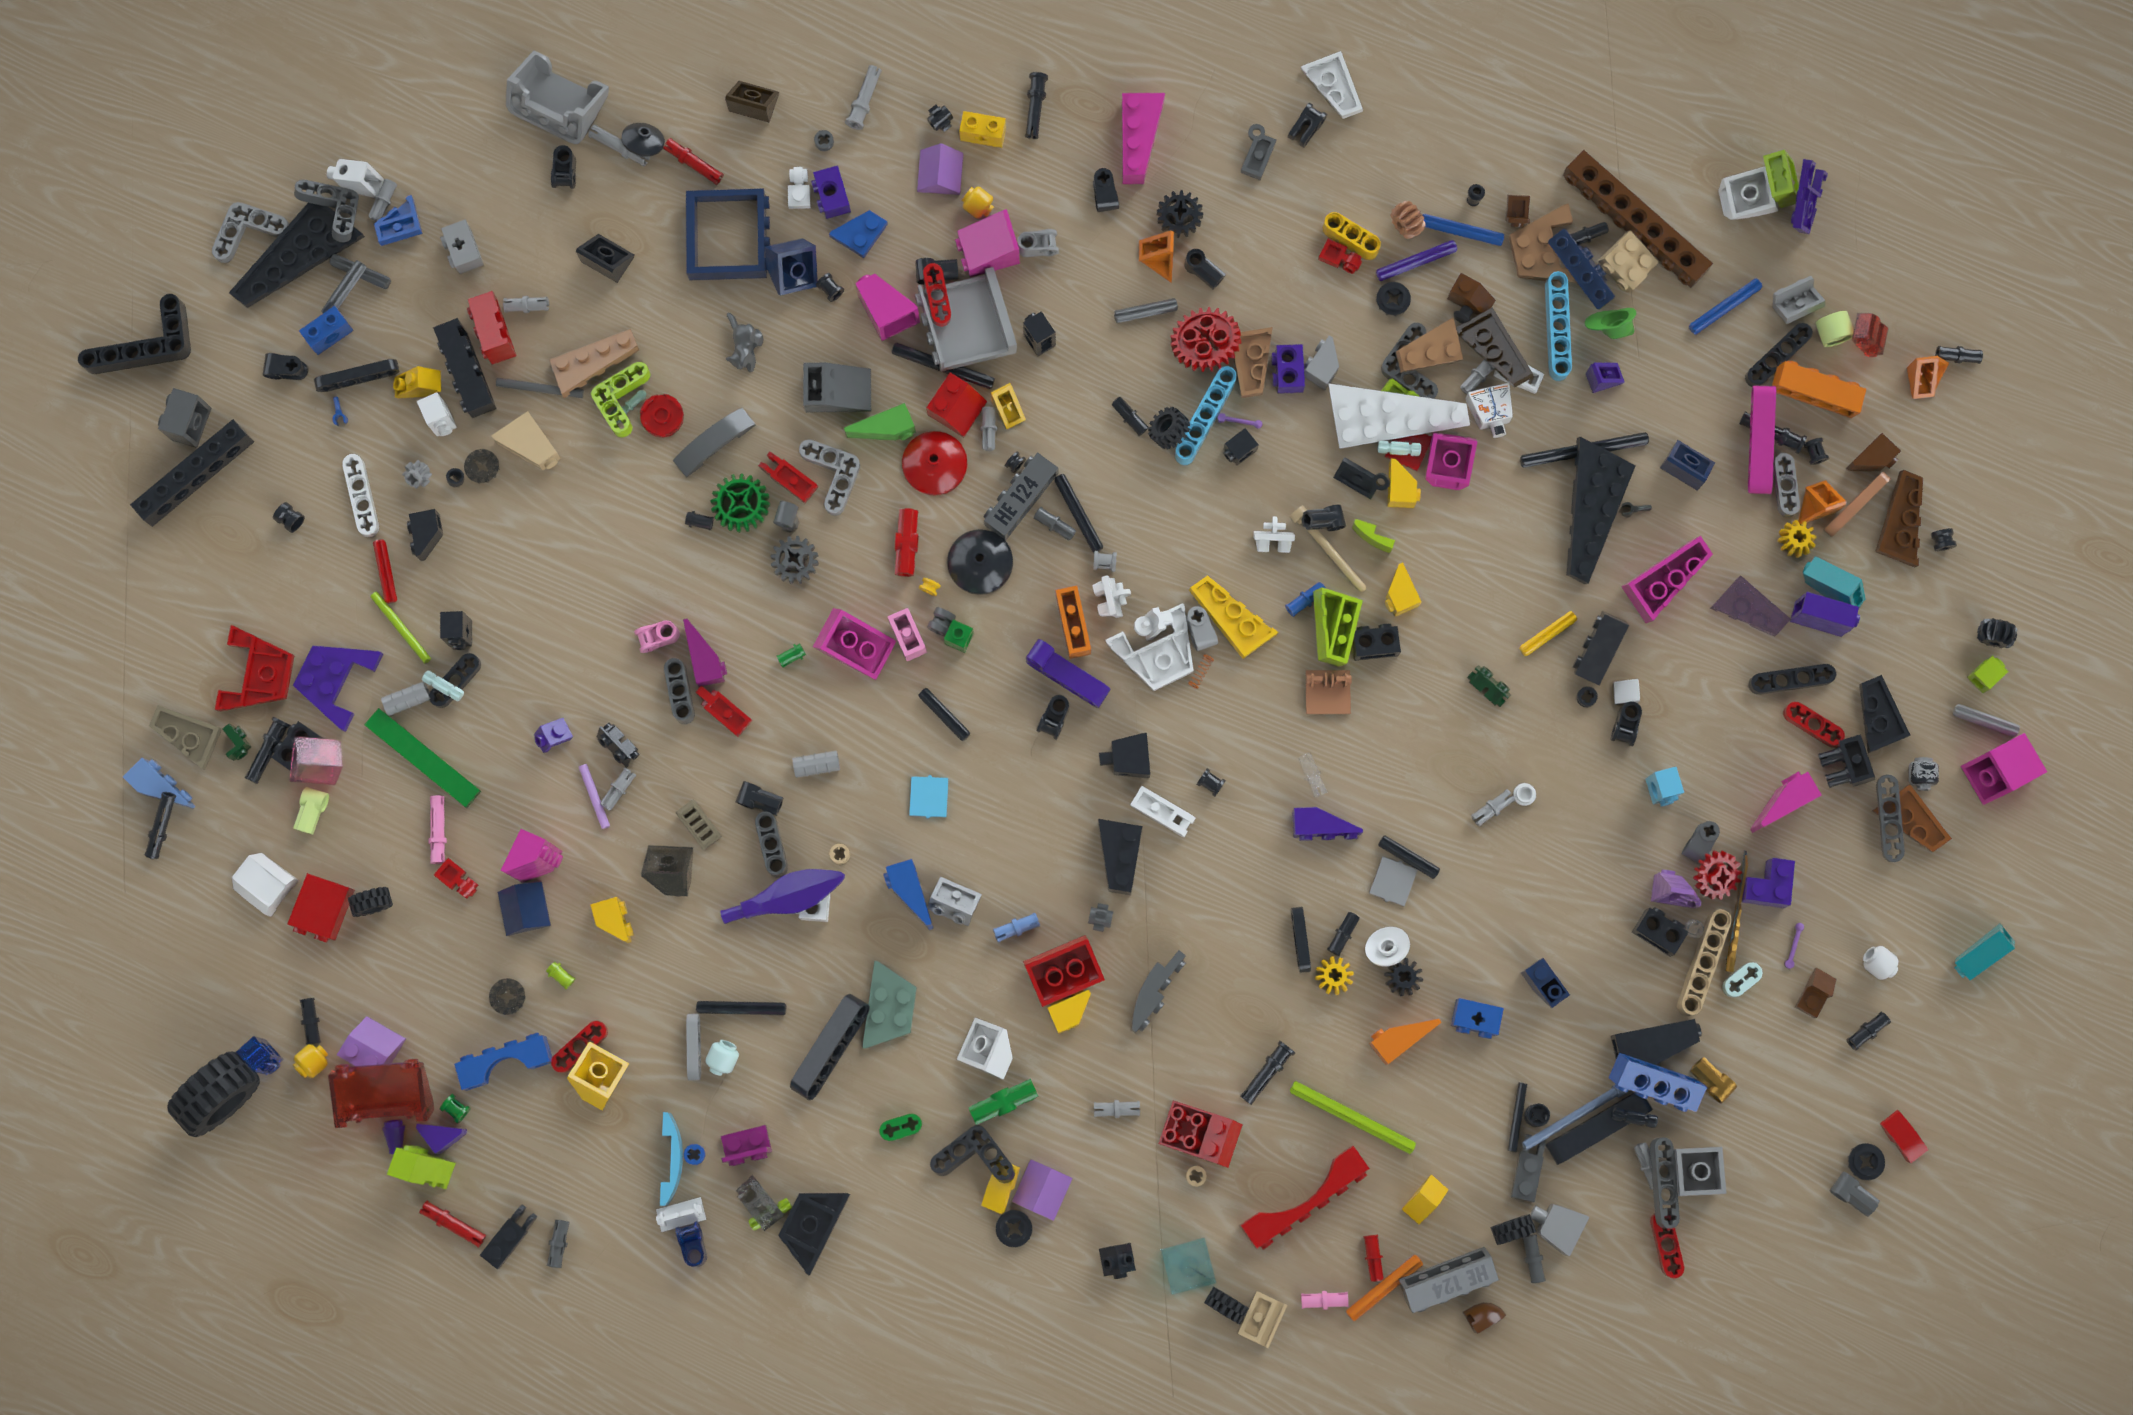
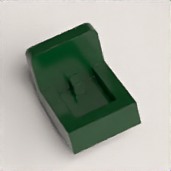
[222,723,251,761]

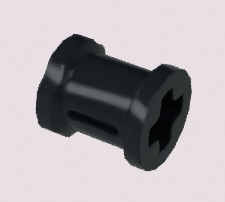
[816,273,844,302]
[1803,438,1829,465]
[1196,768,1226,797]

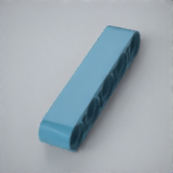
[1545,271,1572,381]
[1175,366,1236,465]

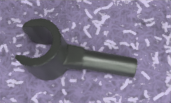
[1621,502,1652,517]

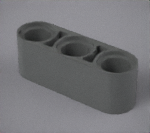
[664,658,695,724]
[755,812,788,878]

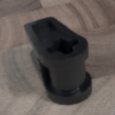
[1288,102,1328,148]

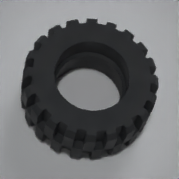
[167,1051,260,1137]

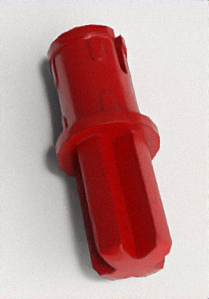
[1363,1234,1384,1282]

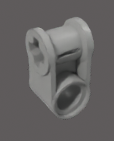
[1017,229,1059,257]
[1186,606,1218,651]

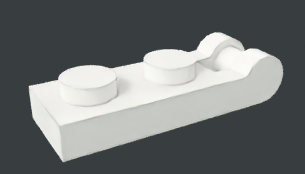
[1130,786,1196,837]

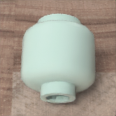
[705,1040,739,1076]

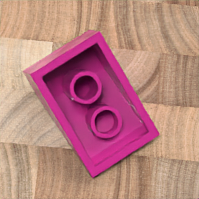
[813,608,896,680]
[1750,772,1822,833]

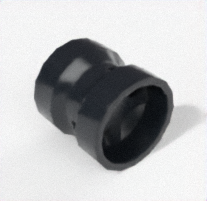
[273,502,305,533]
[1524,1103,1550,1127]

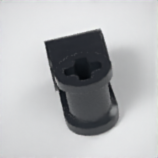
[551,145,576,189]
[1093,168,1119,213]
[263,353,308,380]
[1036,695,1069,740]
[1610,701,1642,747]

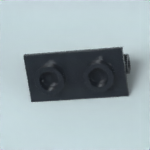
[596,723,640,768]

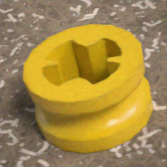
[918,577,941,596]

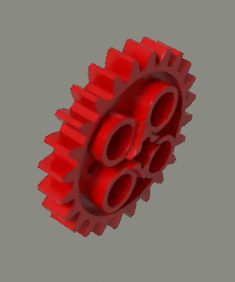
[1170,307,1242,372]

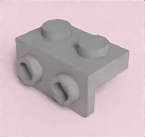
[1773,276,1825,324]

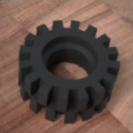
[1148,407,1190,450]
[348,887,393,917]
[1490,1214,1536,1245]
[1204,1286,1249,1325]

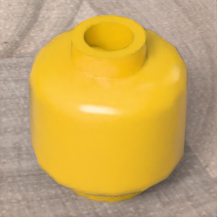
[961,186,994,219]
[293,1044,328,1078]

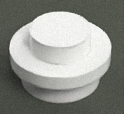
[1513,783,1536,806]

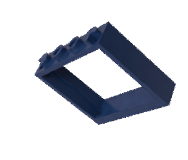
[686,188,771,281]

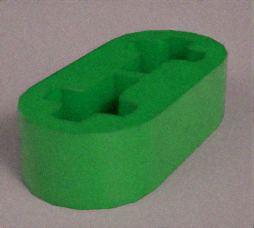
[879,1114,922,1141]

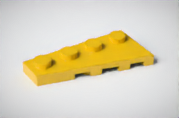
[1189,575,1279,659]

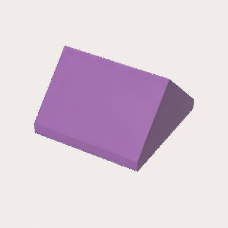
[917,143,963,195]
[1012,1160,1072,1221]

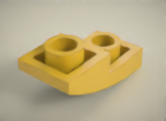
[981,1162,1020,1214]

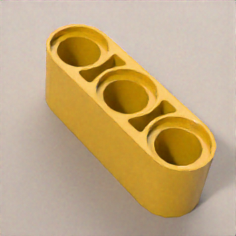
[1323,212,1381,260]

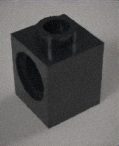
[1223,428,1259,466]

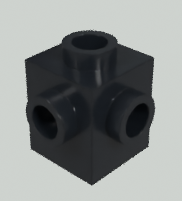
[1099,1243,1136,1279]

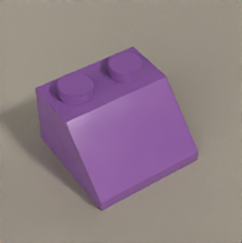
[337,1016,406,1079]

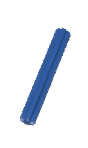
[1422,214,1504,246]
[1689,278,1763,335]

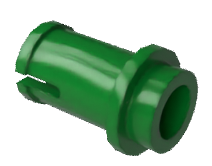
[776,643,806,668]

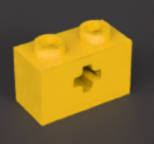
[959,111,1006,148]

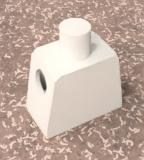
[327,159,384,198]

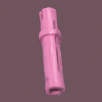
[428,795,447,864]

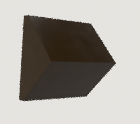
[725,81,779,123]

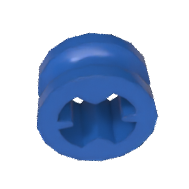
[684,1144,706,1165]

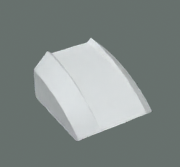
[1719,167,1778,220]
[232,853,299,917]

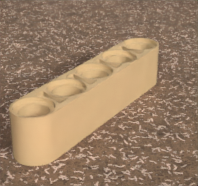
[1677,909,1732,1016]

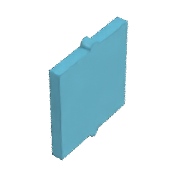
[909,775,948,819]

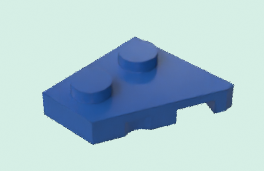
[374,195,423,246]
[829,210,888,258]

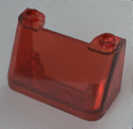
[328,1059,435,1128]

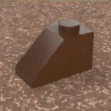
[1447,273,1496,316]
[1846,433,1901,472]

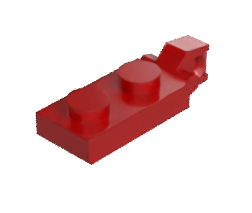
[696,686,753,737]

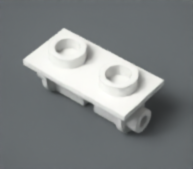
[656,1197,706,1232]

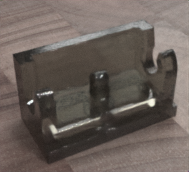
[736,1175,784,1232]

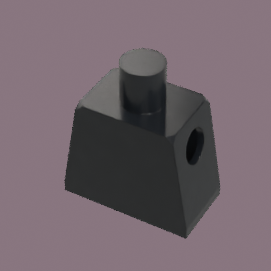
[1099,733,1151,778]

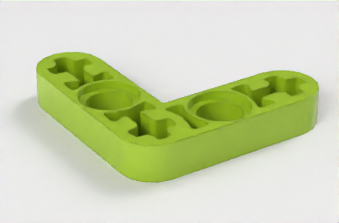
[591,362,651,438]

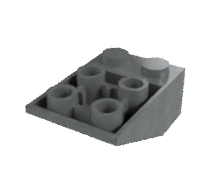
[803,362,871,413]

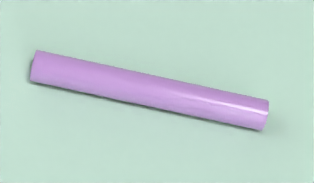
[579,764,610,829]

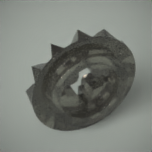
[464,449,500,484]
[489,978,526,1015]

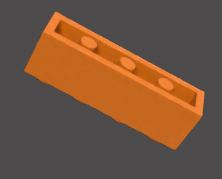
[1772,361,1866,418]

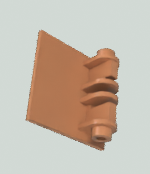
[1306,670,1352,714]

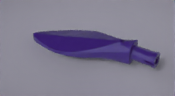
[720,869,845,924]

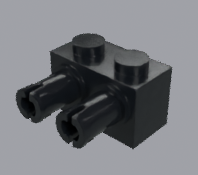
[1818,734,1875,788]

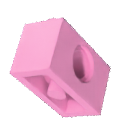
[888,608,927,661]

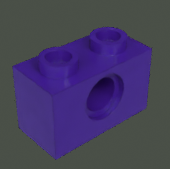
[811,165,851,219]

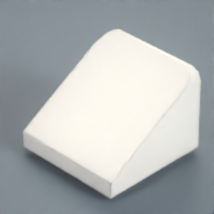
[1613,679,1640,704]

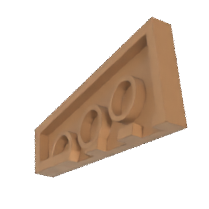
[549,329,639,398]

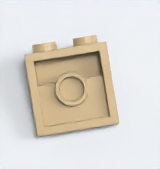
[1598,230,1658,293]

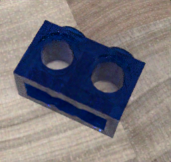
[236,1036,283,1075]

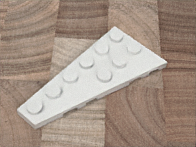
[1328,384,1470,449]

